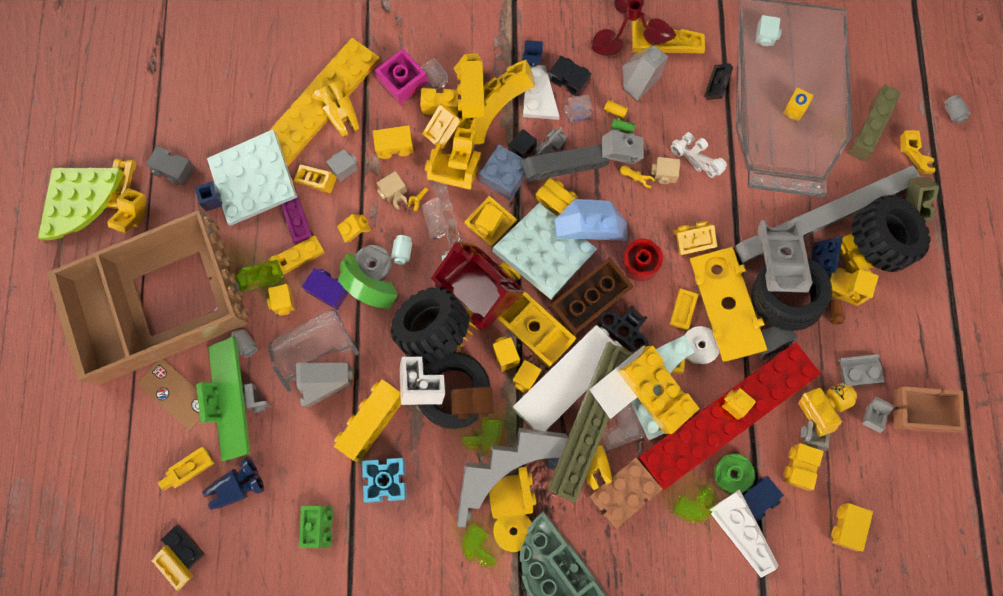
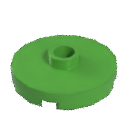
[714,453,755,494]

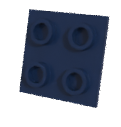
[811,236,843,274]

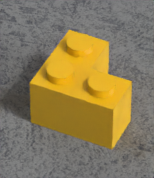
[828,267,879,306]

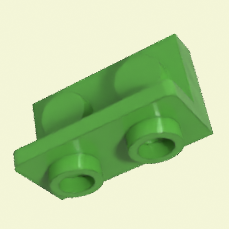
[299,506,333,548]

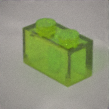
[235,260,284,293]

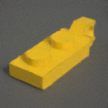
[158,446,215,490]

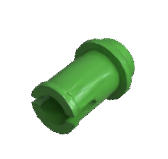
[611,118,635,133]

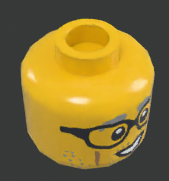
[826,383,857,412]

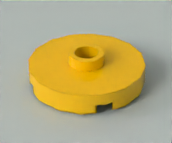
[493,515,532,552]

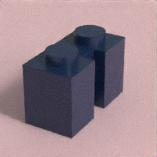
[742,476,784,522]

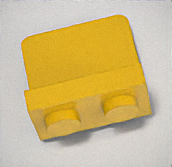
[489,467,536,519]

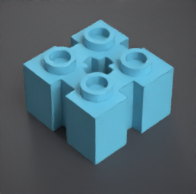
[362,458,407,503]

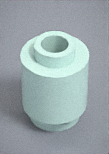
[391,235,412,265]

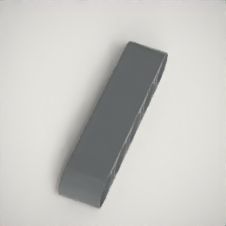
[522,144,609,181]

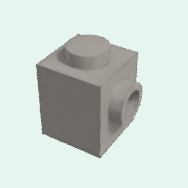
[326,149,358,182]

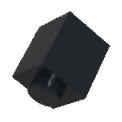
[509,129,537,159]

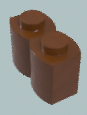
[451,387,494,419]

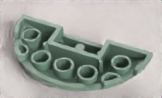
[520,511,609,596]

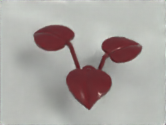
[592,0,676,56]

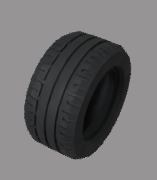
[751,254,832,331]
[418,351,490,429]

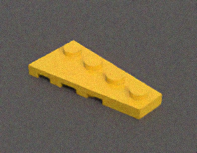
[632,19,705,53]

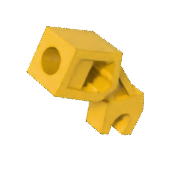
[900,130,935,174]

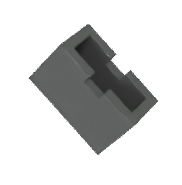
[146,146,195,186]

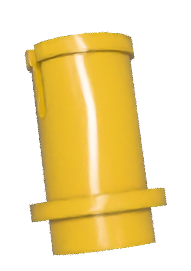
[604,99,628,119]

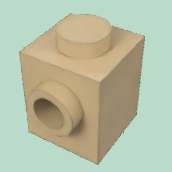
[651,157,680,184]

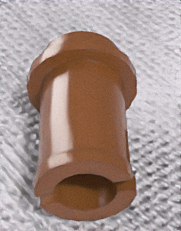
[829,299,846,325]

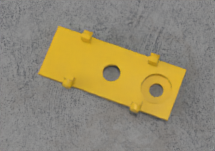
[690,247,767,362]

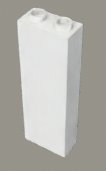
[513,325,623,431]

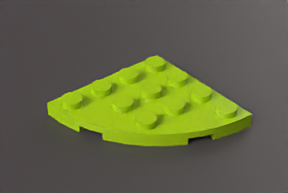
[38,168,123,241]

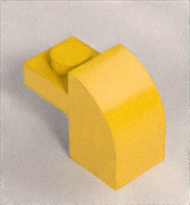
[448,127,476,170]
[107,188,146,233]

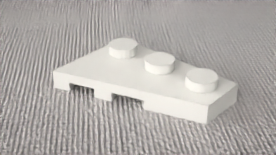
[523,65,559,120]

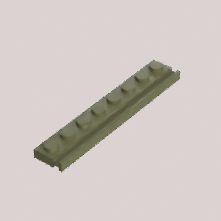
[547,341,633,503]

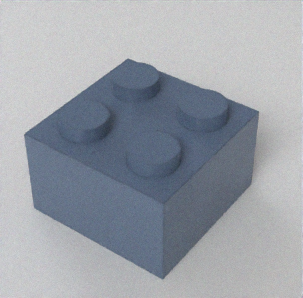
[479,145,526,200]

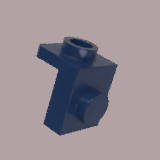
[522,40,543,66]

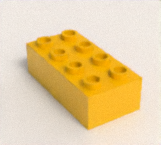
[334,380,401,463]

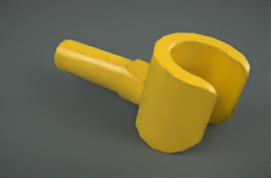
[408,187,428,211]

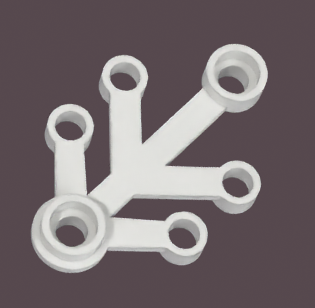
[670,132,727,178]

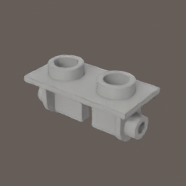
[532,127,567,156]

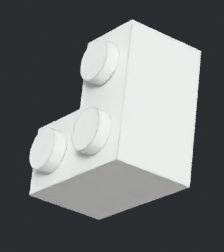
[399,357,445,405]

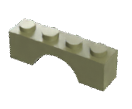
[847,84,901,161]

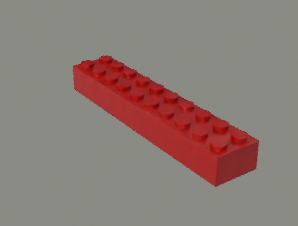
[637,342,821,491]

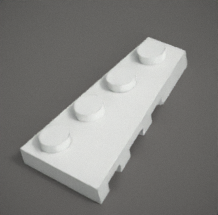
[708,489,779,577]

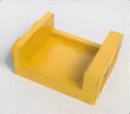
[425,143,481,189]

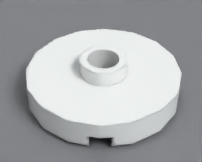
[685,326,719,365]

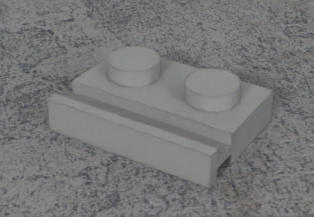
[838,354,885,386]

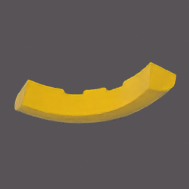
[459,59,535,145]

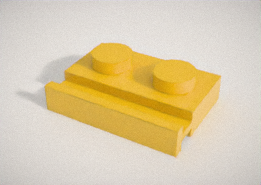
[422,104,463,150]

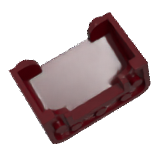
[431,241,524,329]

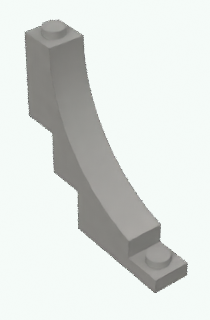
[457,428,568,528]

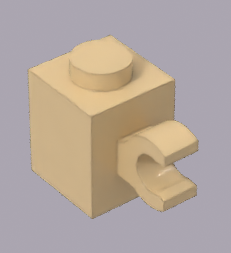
[377,171,408,210]

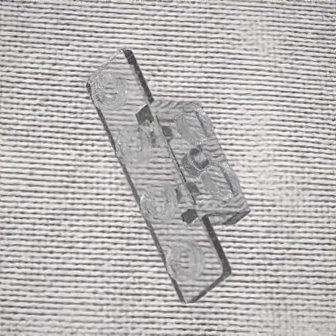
[422,181,462,249]

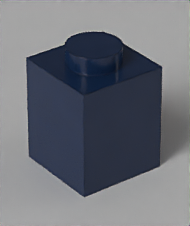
[194,181,223,212]

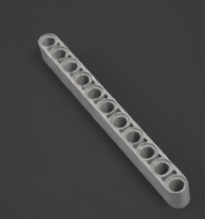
[734,165,921,264]

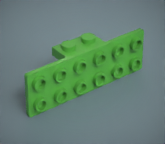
[196,337,250,461]

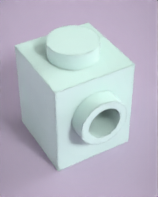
[755,15,782,46]

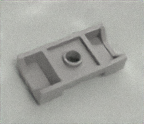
[757,220,812,292]

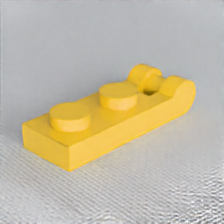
[106,158,136,209]
[268,235,325,277]

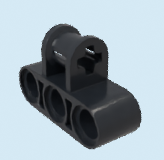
[598,306,648,354]

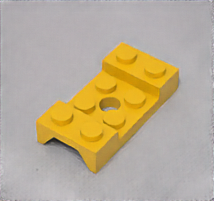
[497,291,576,369]
[618,346,699,434]

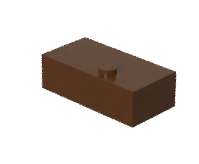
[548,257,634,336]

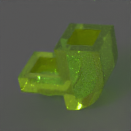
[462,420,502,454]
[671,485,714,522]
[462,523,497,568]

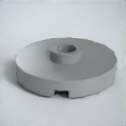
[355,245,392,281]

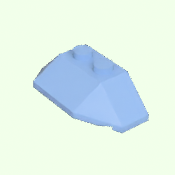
[555,199,628,241]

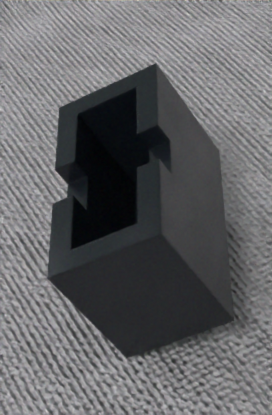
[549,56,592,98]

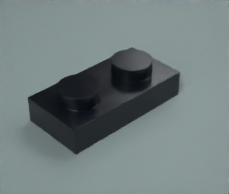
[704,63,733,100]
[161,525,205,569]

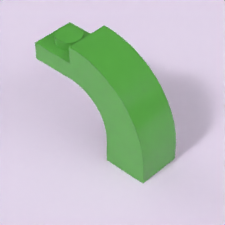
[338,253,397,309]

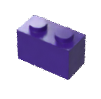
[302,268,348,310]

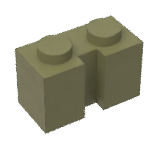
[906,177,939,221]

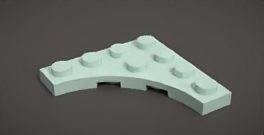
[630,335,694,440]

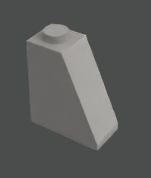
[622,45,668,101]
[296,363,354,408]

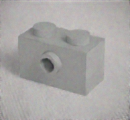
[602,130,644,164]

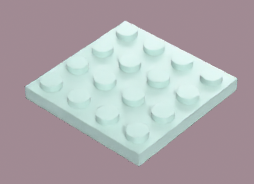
[207,130,297,226]
[492,203,597,299]

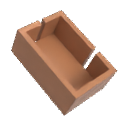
[893,387,965,433]
[588,458,663,529]

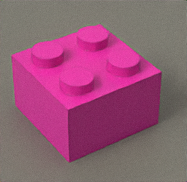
[375,48,428,105]

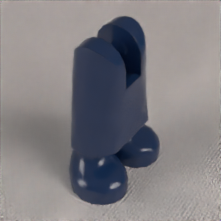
[202,458,264,510]

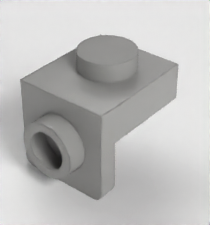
[243,383,271,413]
[862,397,894,433]
[800,420,830,451]

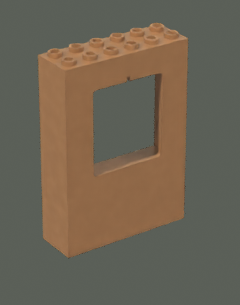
[47,210,249,385]

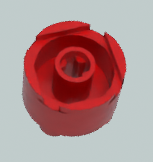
[622,238,663,281]

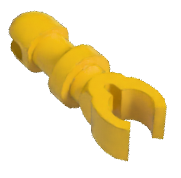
[620,165,655,189]

